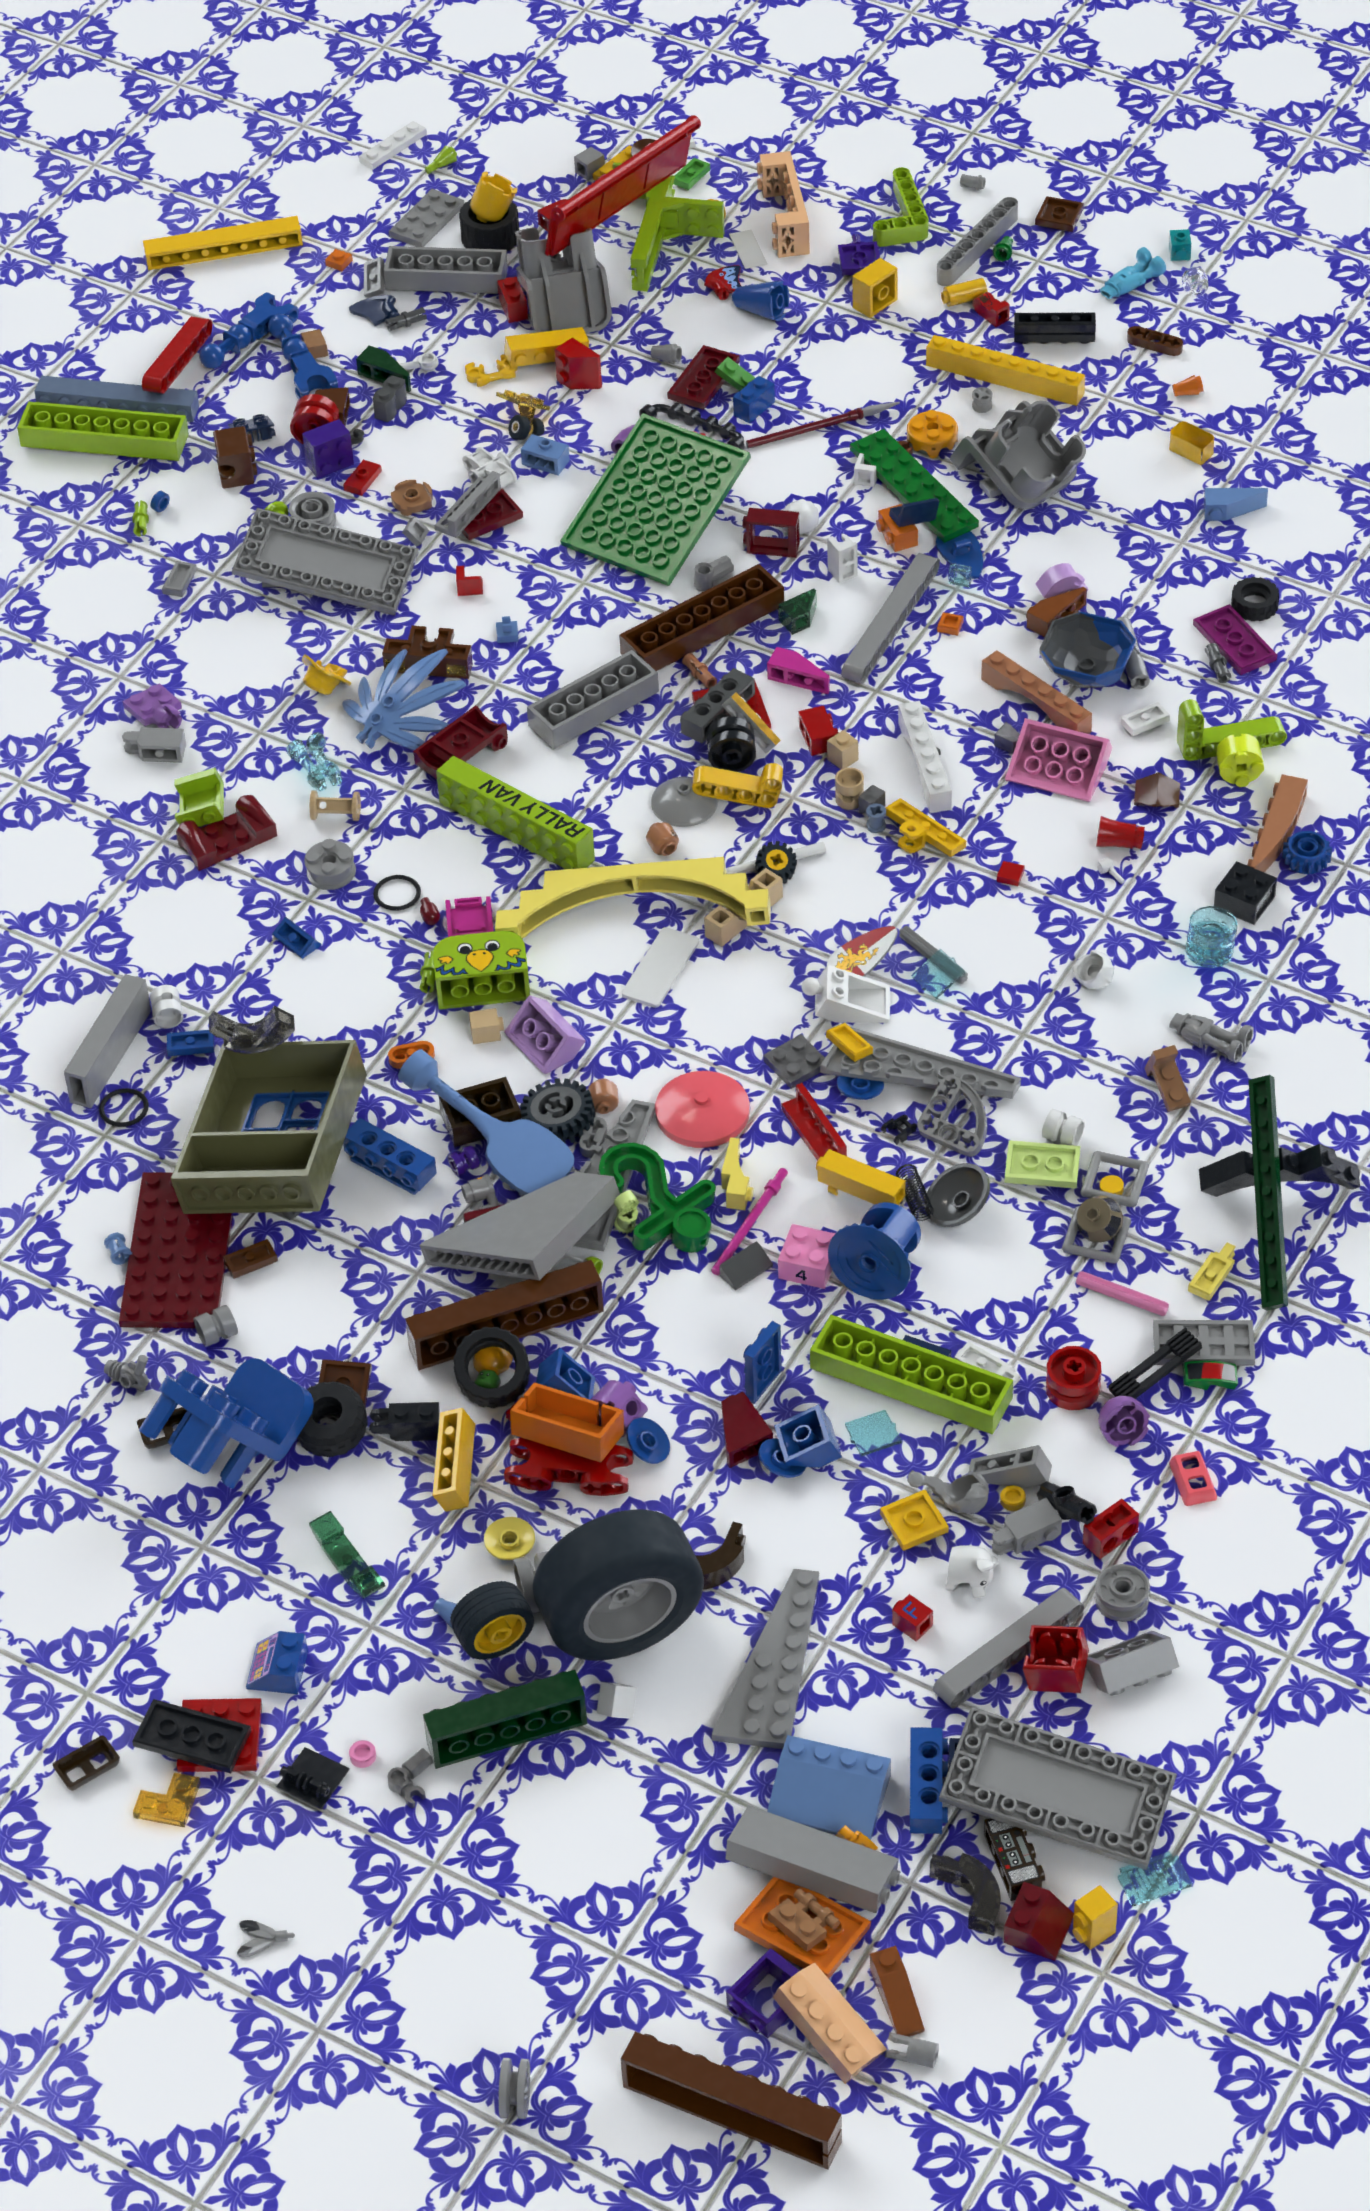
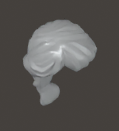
[907,1470,989,1514]

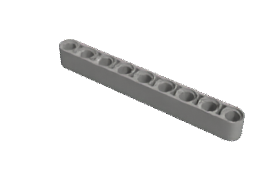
[841,553,940,684]

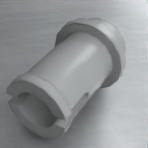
[960,174,986,191]

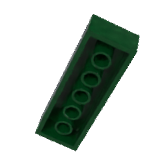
[423,1670,587,1769]

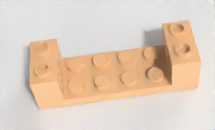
[756,151,810,258]

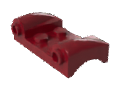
[413,705,508,779]
[176,795,277,871]

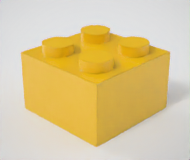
[852,258,898,318]

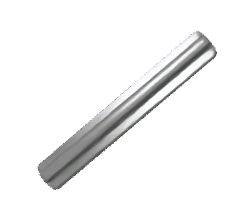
[899,926,968,984]

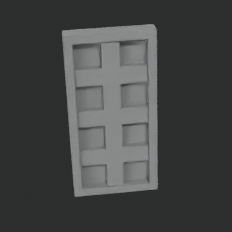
[389,189,464,247]
[1153,1320,1255,1366]

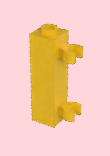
[816,1149,905,1205]

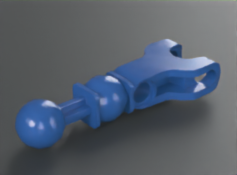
[199,292,299,369]
[268,314,338,399]

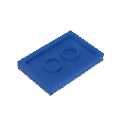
[743,1321,782,1404]

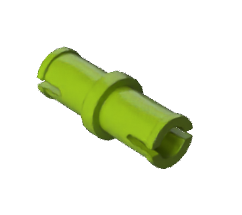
[132,500,149,537]
[420,951,435,993]

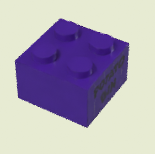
[302,419,354,479]

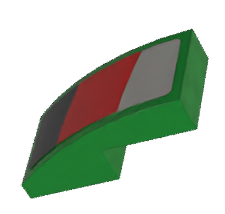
[1182,1361,1238,1390]

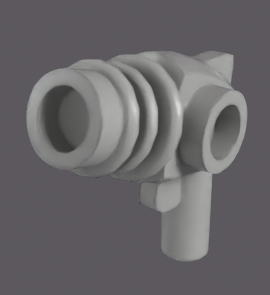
[104,1355,149,1392]

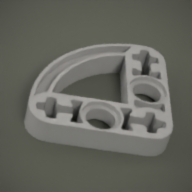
[917,1075,987,1157]

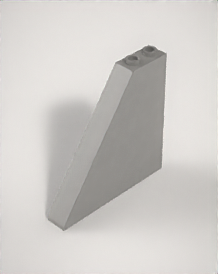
[419,1172,620,1280]

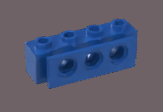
[343,1118,437,1195]
[910,1727,948,1834]

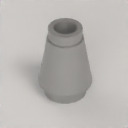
[651,344,682,364]

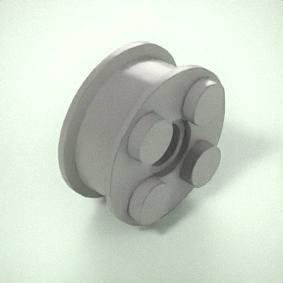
[289,491,336,527]
[304,839,356,890]

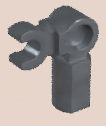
[387,1748,433,1808]

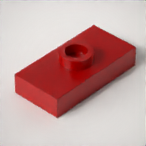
[343,459,382,496]

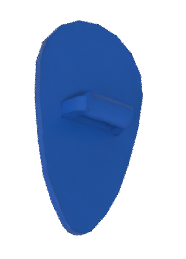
[936,531,983,579]

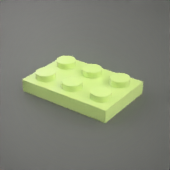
[1004,1140,1081,1189]

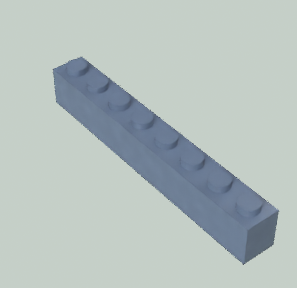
[34,375,199,422]

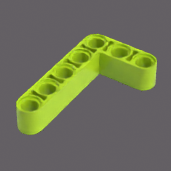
[873,167,929,247]
[1177,699,1287,761]

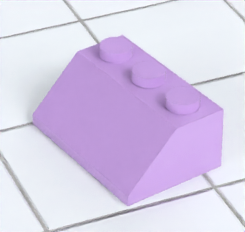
[504,995,586,1074]

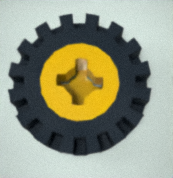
[755,841,797,884]

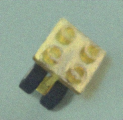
[496,390,550,440]

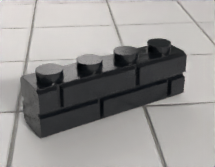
[1014,312,1096,344]

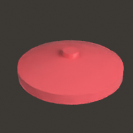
[655,1071,750,1148]

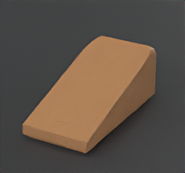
[301,329,328,359]

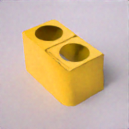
[1169,421,1214,466]

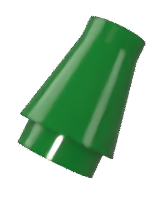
[993,236,1013,261]

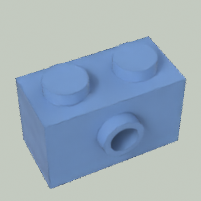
[521,434,570,476]

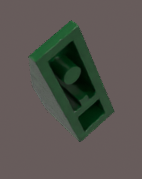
[356,345,411,392]

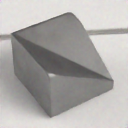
[994,722,1020,754]
[859,785,885,814]

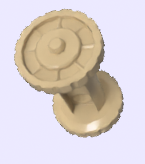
[309,790,361,821]

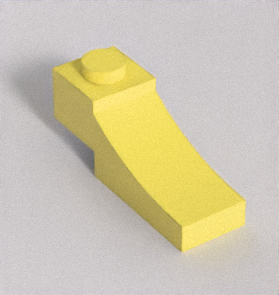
[721,1137,753,1211]

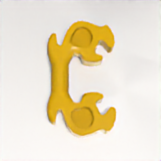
[465,354,518,387]

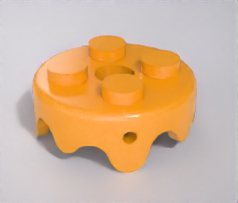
[907,410,958,458]

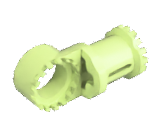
[614,1190,639,1234]

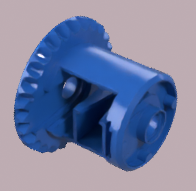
[828,1202,921,1300]

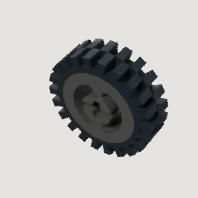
[520,1078,596,1144]

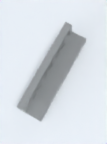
[434,471,501,538]

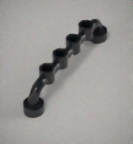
[639,403,745,450]

